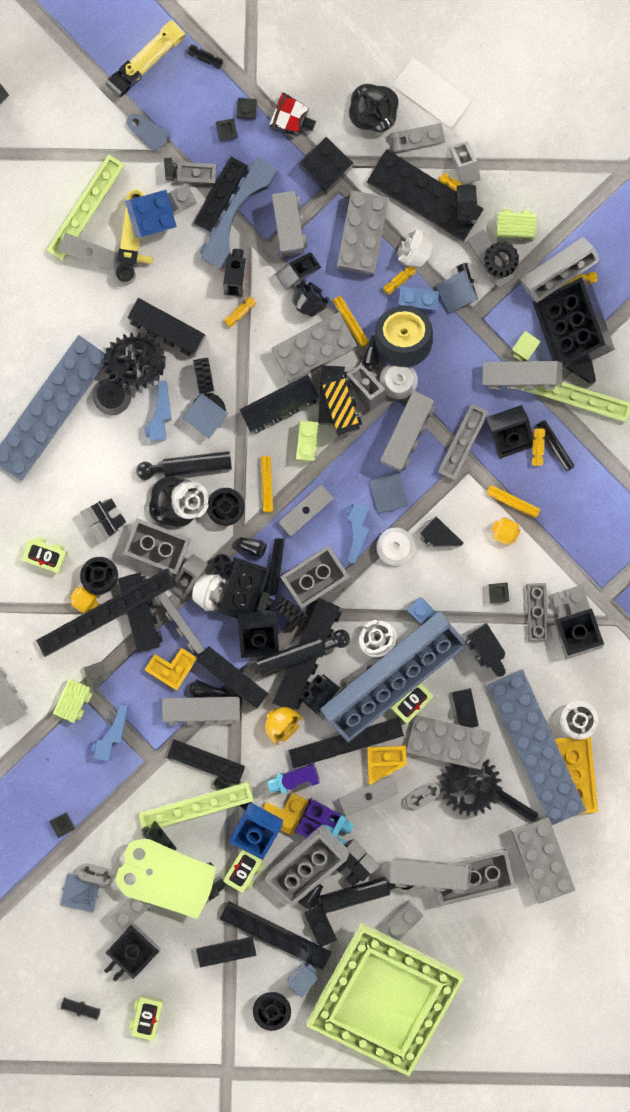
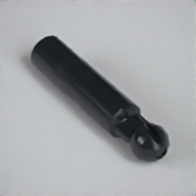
[136,451,232,480]
[256,629,350,678]
[320,877,414,914]

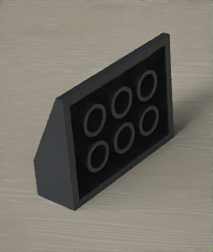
[532,277,615,369]

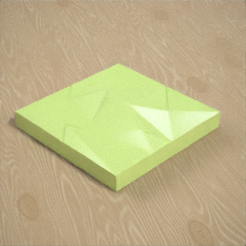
[306,922,465,1077]

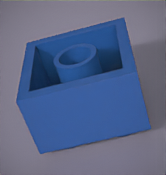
[125,190,177,238]
[229,802,284,860]

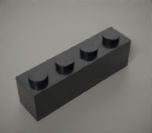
[127,297,206,357]
[118,572,163,653]
[197,646,269,709]

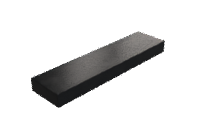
[194,156,248,233]
[167,739,246,784]

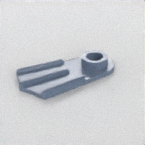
[127,114,169,151]

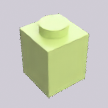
[511,331,541,361]

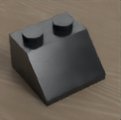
[486,405,534,459]
[555,608,604,660]

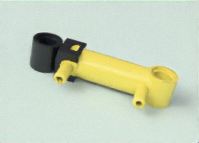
[105,20,186,98]
[116,190,153,285]

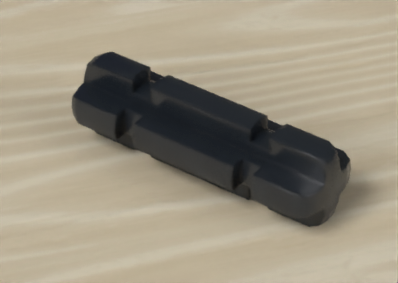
[187,44,223,69]

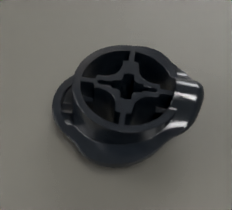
[349,84,399,132]
[149,477,194,527]

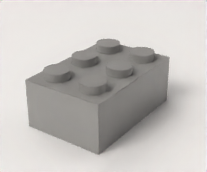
[272,191,307,257]
[123,518,192,575]
[281,545,350,609]

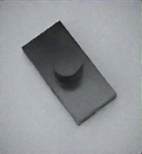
[452,688,479,728]
[304,904,337,947]

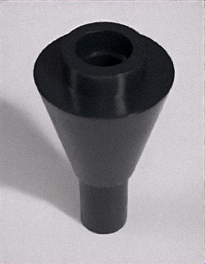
[361,335,379,371]
[190,679,226,698]

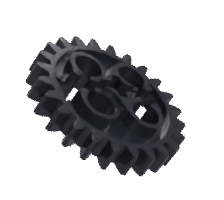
[104,332,166,391]
[440,759,503,817]

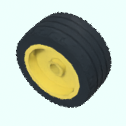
[375,306,433,367]

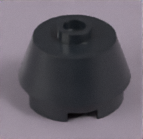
[291,279,330,317]
[93,378,131,415]
[207,488,245,526]
[80,557,118,594]
[253,992,291,1031]

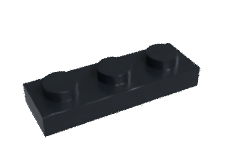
[196,936,257,968]

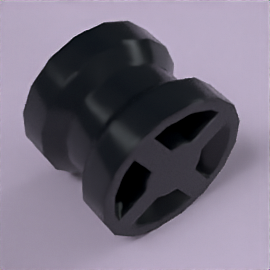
[212,554,232,573]

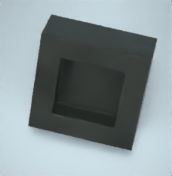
[237,98,257,119]
[216,118,238,142]
[164,157,177,181]
[488,582,510,603]
[257,592,273,611]
[49,812,76,838]

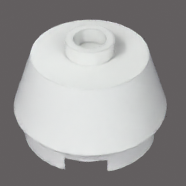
[397,229,433,267]
[380,364,418,399]
[171,482,208,519]
[376,527,415,566]
[192,575,226,611]
[359,620,397,657]
[560,701,599,740]

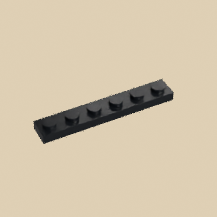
[288,717,404,768]
[220,901,332,970]

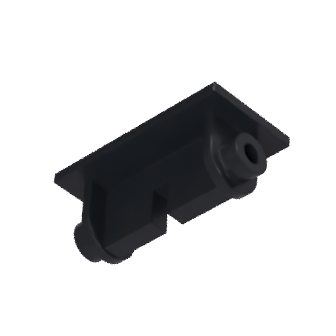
[141,821,177,851]

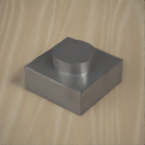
[83,661,108,686]

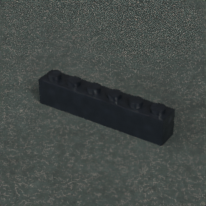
[272,598,342,710]

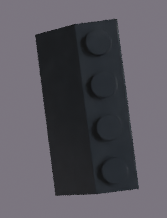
[239,374,319,434]

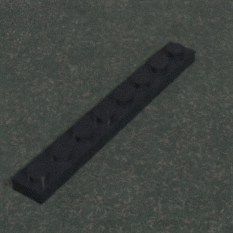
[36,568,177,657]

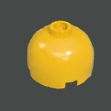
[265,707,303,745]

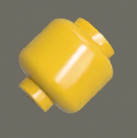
[491,517,521,545]
[69,586,99,614]

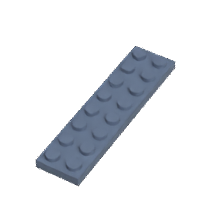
[0,335,105,481]
[488,669,586,825]

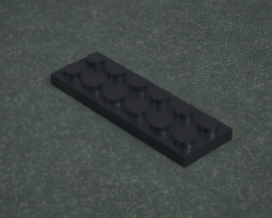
[366,149,484,242]

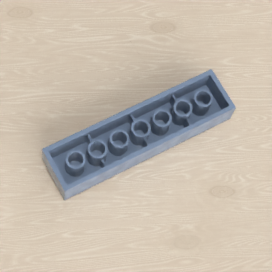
[320,611,468,742]

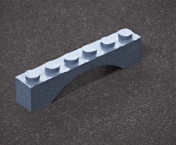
[200,157,278,271]

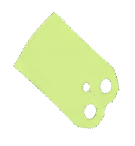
[115,839,216,919]

